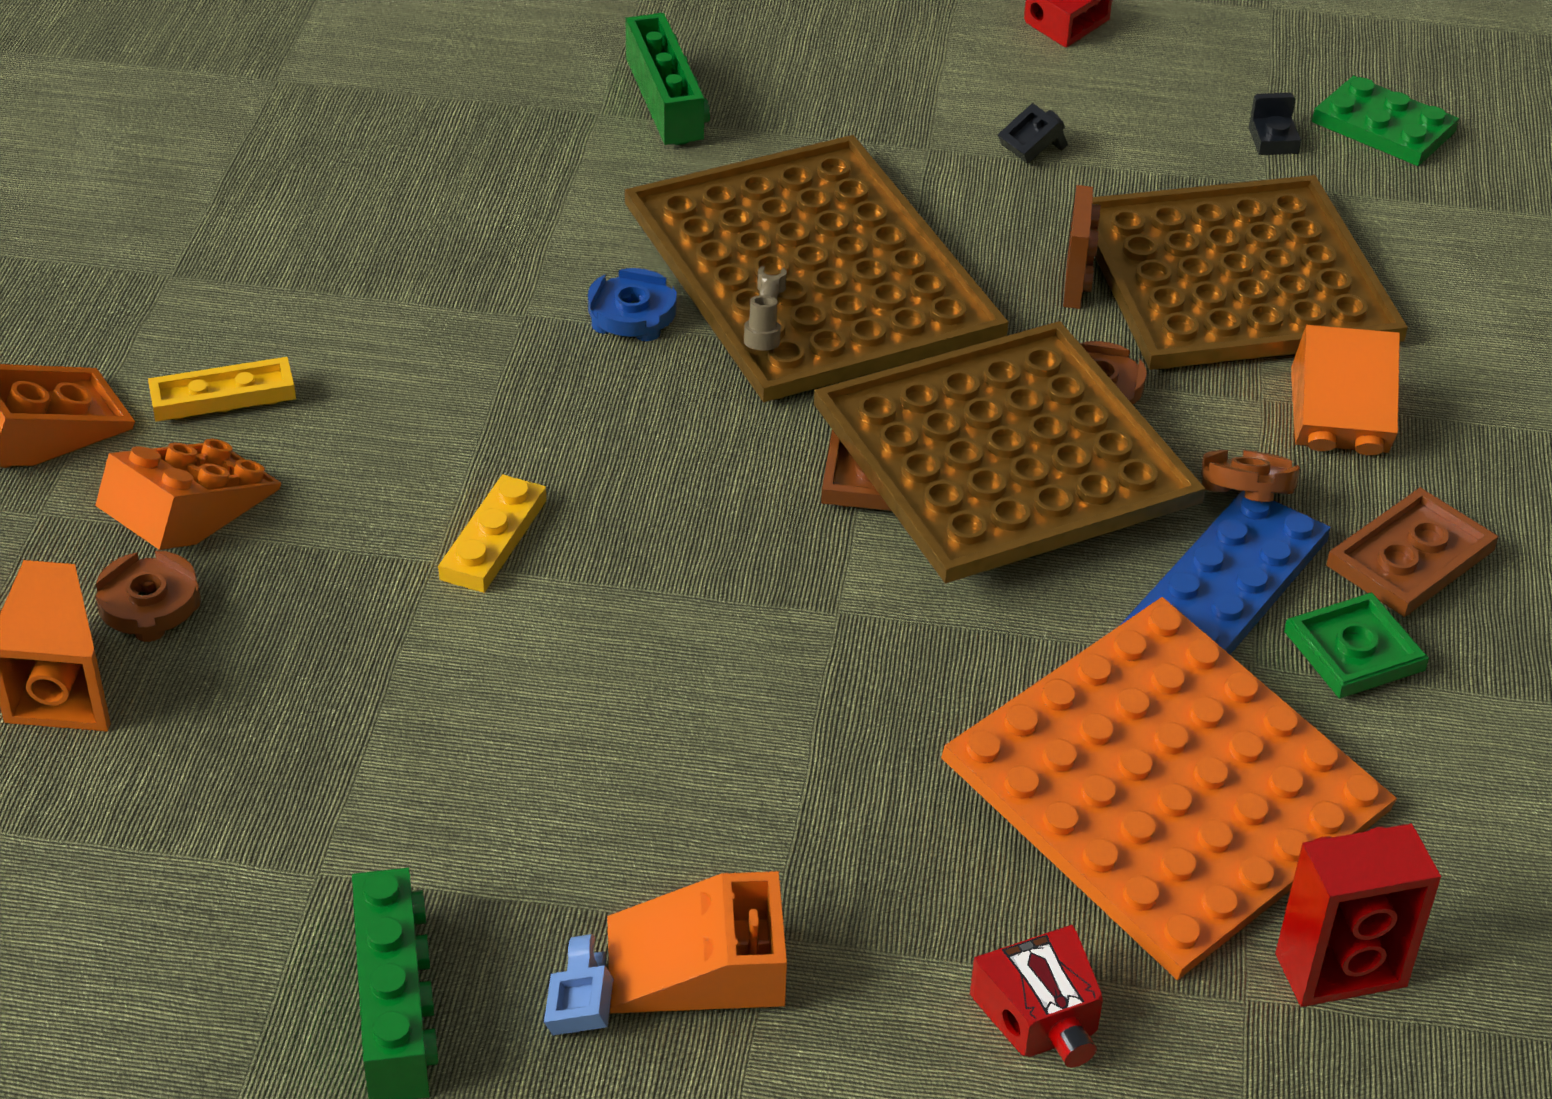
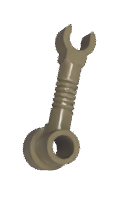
[744,267,787,350]

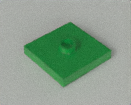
[1284,592,1429,699]

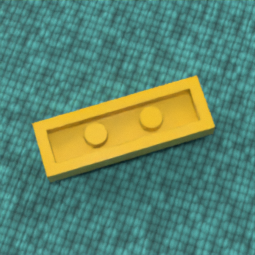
[148,357,296,422]
[438,474,547,593]

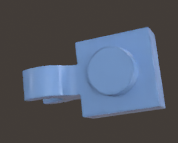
[544,934,613,1036]

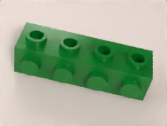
[625,13,710,145]
[352,868,439,1099]

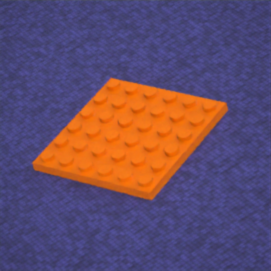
[941,597,1397,981]

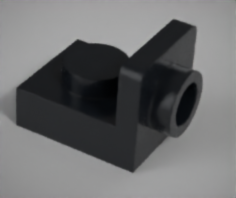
[1249,93,1301,155]
[997,103,1068,164]

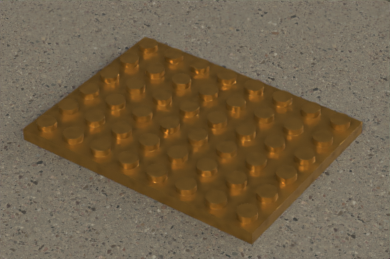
[625,135,1009,403]

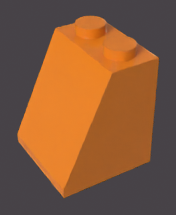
[1291,325,1400,455]
[0,560,111,731]

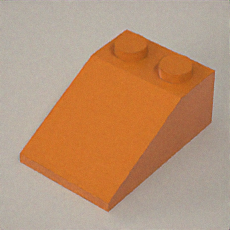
[0,364,135,468]

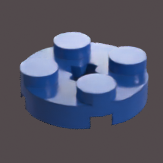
[588,268,677,341]

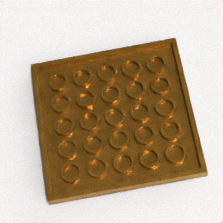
[1092,175,1408,370]
[814,321,1205,584]

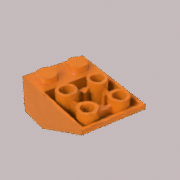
[95,439,281,550]
[607,871,787,1014]

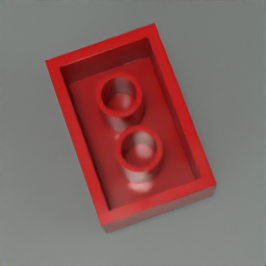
[1275,823,1441,1007]

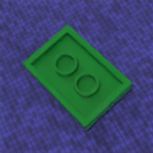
[1312,75,1459,166]

